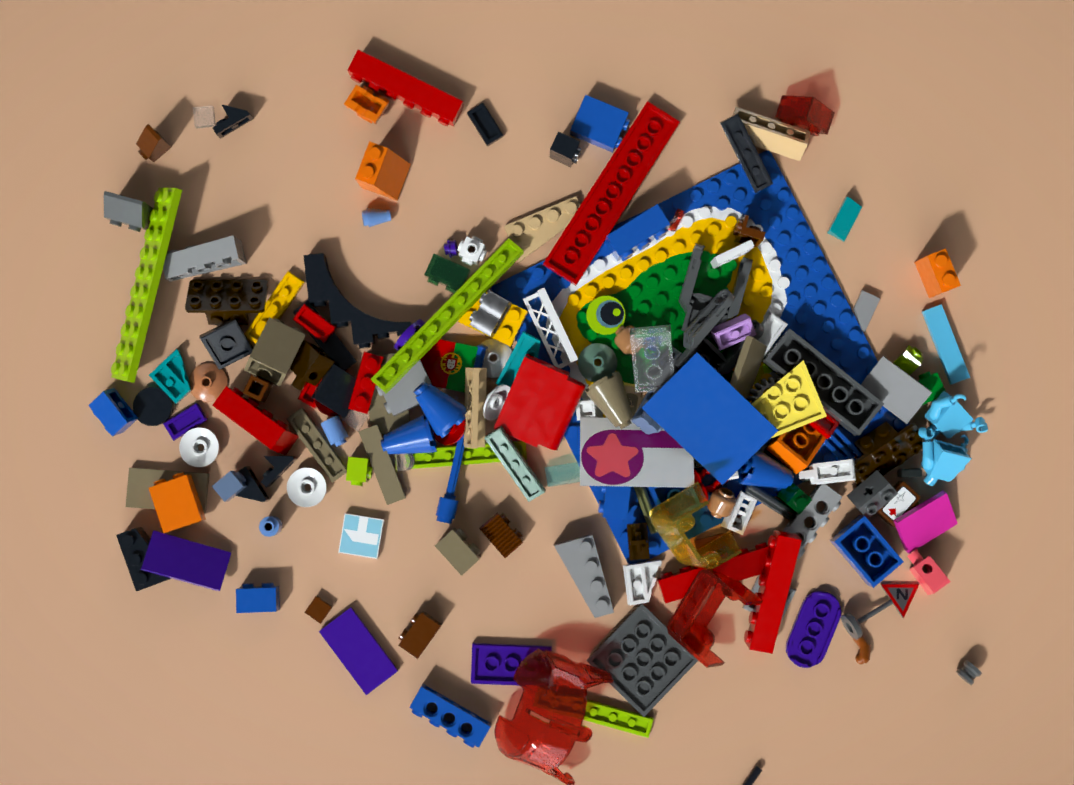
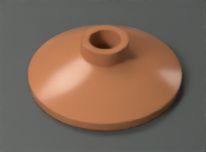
[189,363,228,402]

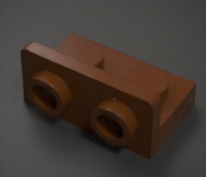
[733,215,766,248]

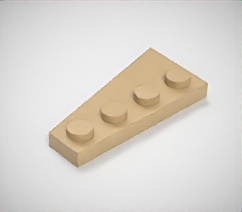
[504,196,580,263]

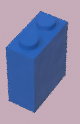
[570,95,630,153]

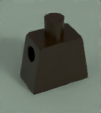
[290,340,335,391]

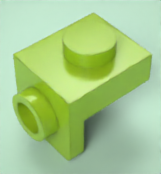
[893,345,923,375]

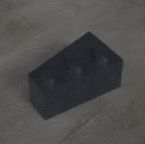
[116,527,172,591]

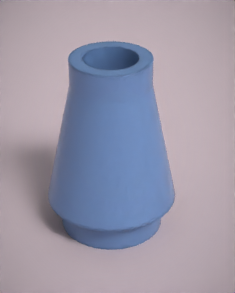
[362,208,391,227]

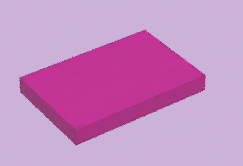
[893,491,958,554]

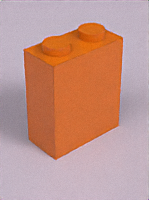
[914,248,961,298]
[149,472,206,533]

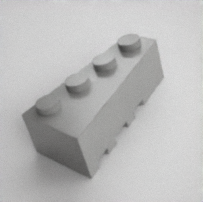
[554,534,614,618]

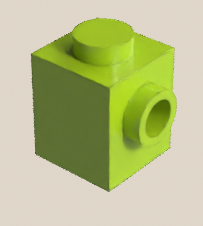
[346,457,373,486]

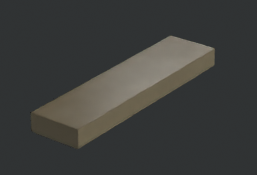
[287,407,347,483]
[359,424,406,505]

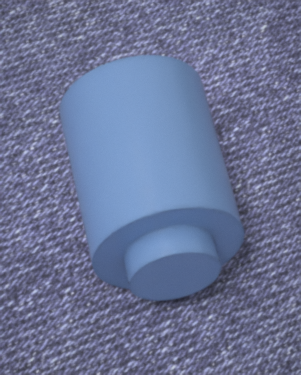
[321,415,349,447]

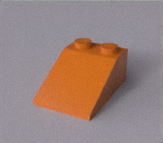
[766,424,826,474]

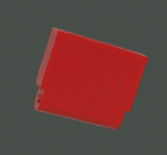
[494,354,586,450]

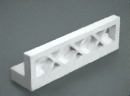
[523,288,578,368]

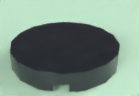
[133,387,173,426]

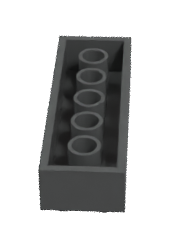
[762,329,884,436]

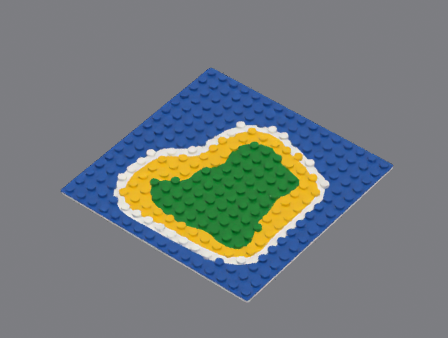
[492,150,910,564]

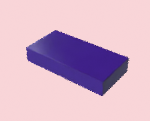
[163,403,208,441]

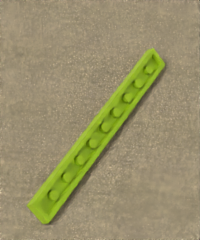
[371,238,524,394]

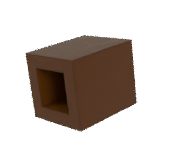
[243,375,273,402]

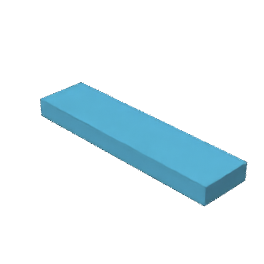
[922,304,970,385]

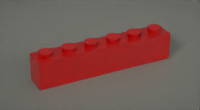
[347,50,464,127]
[744,530,802,654]
[657,542,769,604]

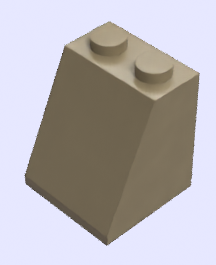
[244,317,306,387]

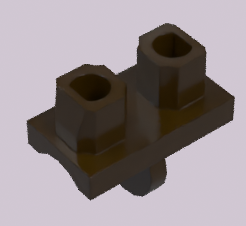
[627,523,650,560]

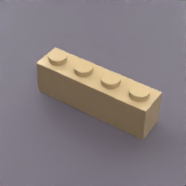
[726,107,810,161]

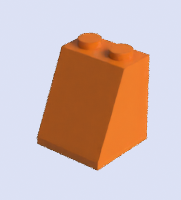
[355,141,411,201]

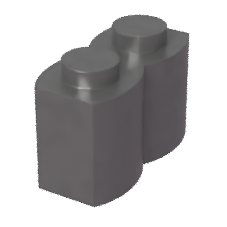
[469,290,512,337]

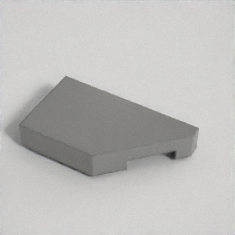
[853,290,880,332]

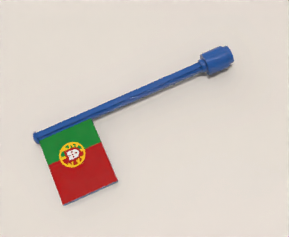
[420,339,488,524]

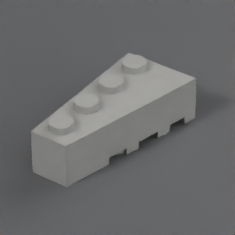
[163,235,247,282]

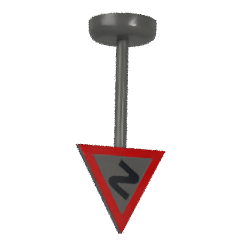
[841,584,919,640]

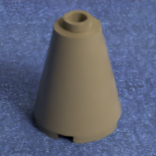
[584,371,633,429]

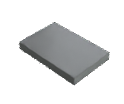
[861,356,932,424]

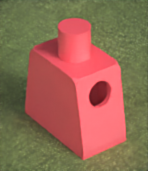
[907,549,951,595]

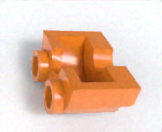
[344,85,390,125]

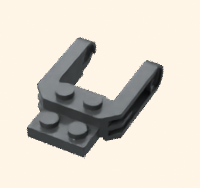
[679,243,753,340]
[674,289,764,375]

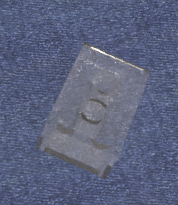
[630,325,675,393]

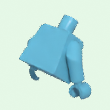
[925,391,988,440]
[918,427,972,486]

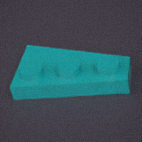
[495,331,541,389]

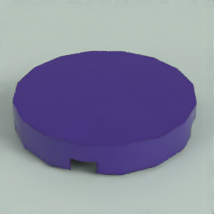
[394,319,425,351]

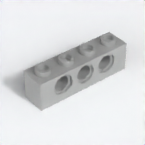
[783,484,842,559]

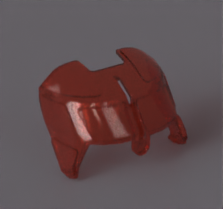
[494,648,614,785]

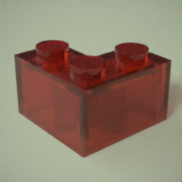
[775,95,835,136]

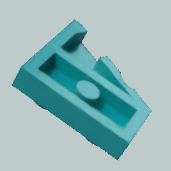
[149,349,192,404]

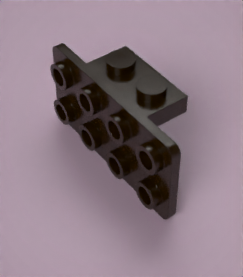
[185,279,268,326]
[854,421,923,487]

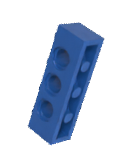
[409,684,491,748]

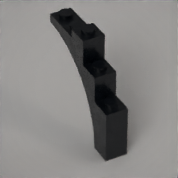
[303,253,412,349]

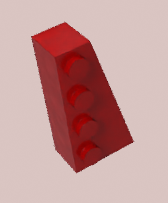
[212,386,299,455]

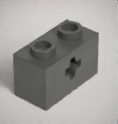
[847,470,898,519]

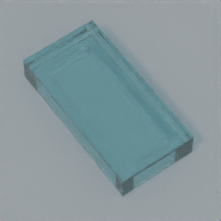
[545,462,580,487]

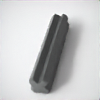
[745,485,797,521]

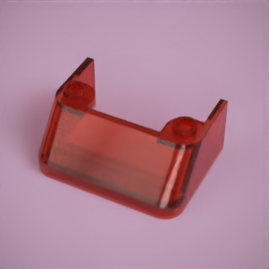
[667,569,763,668]

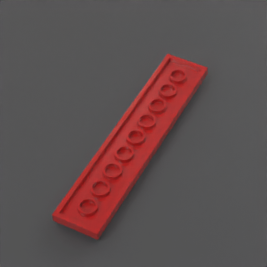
[543,101,680,286]

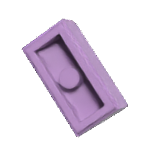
[711,314,756,351]

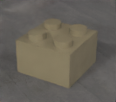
[435,528,481,576]

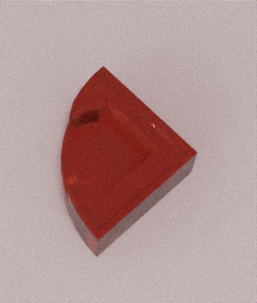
[668,209,684,232]

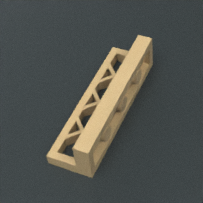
[464,367,487,449]

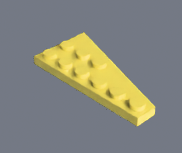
[752,360,827,439]

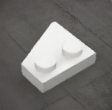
[623,559,662,606]

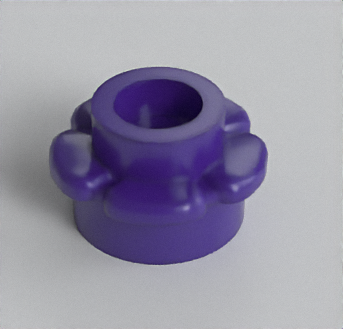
[444,239,458,258]

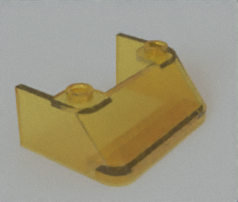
[649,482,742,569]

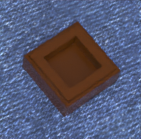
[304,596,332,624]

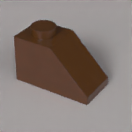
[136,124,171,162]

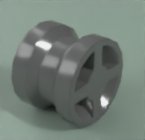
[956,660,982,686]

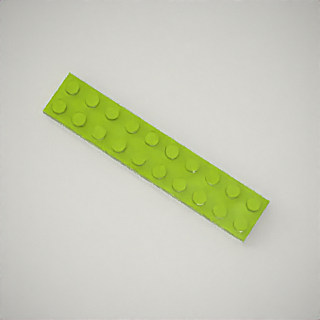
[111,188,182,383]

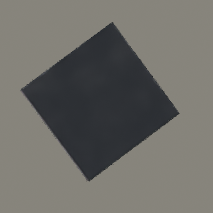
[200,318,254,370]
[311,364,356,418]

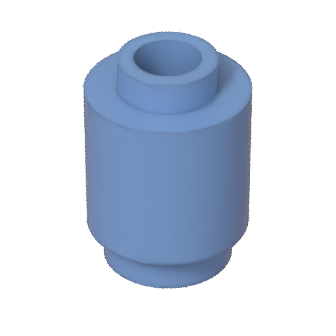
[259,516,282,537]

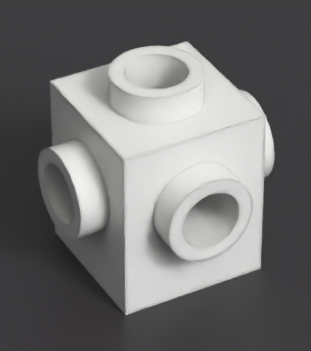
[457,236,487,266]

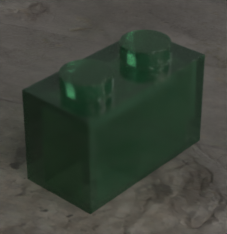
[424,254,471,294]

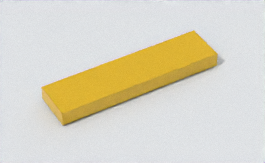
[245,271,305,344]

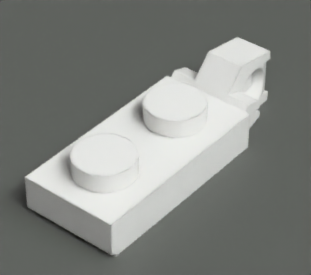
[799,459,856,485]

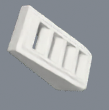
[721,491,757,535]

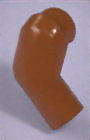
[853,636,871,665]

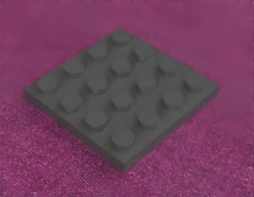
[586,604,699,717]

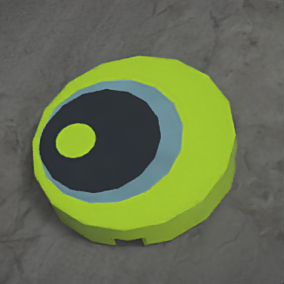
[586,296,626,335]

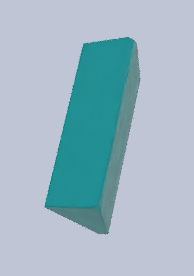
[827,197,862,242]

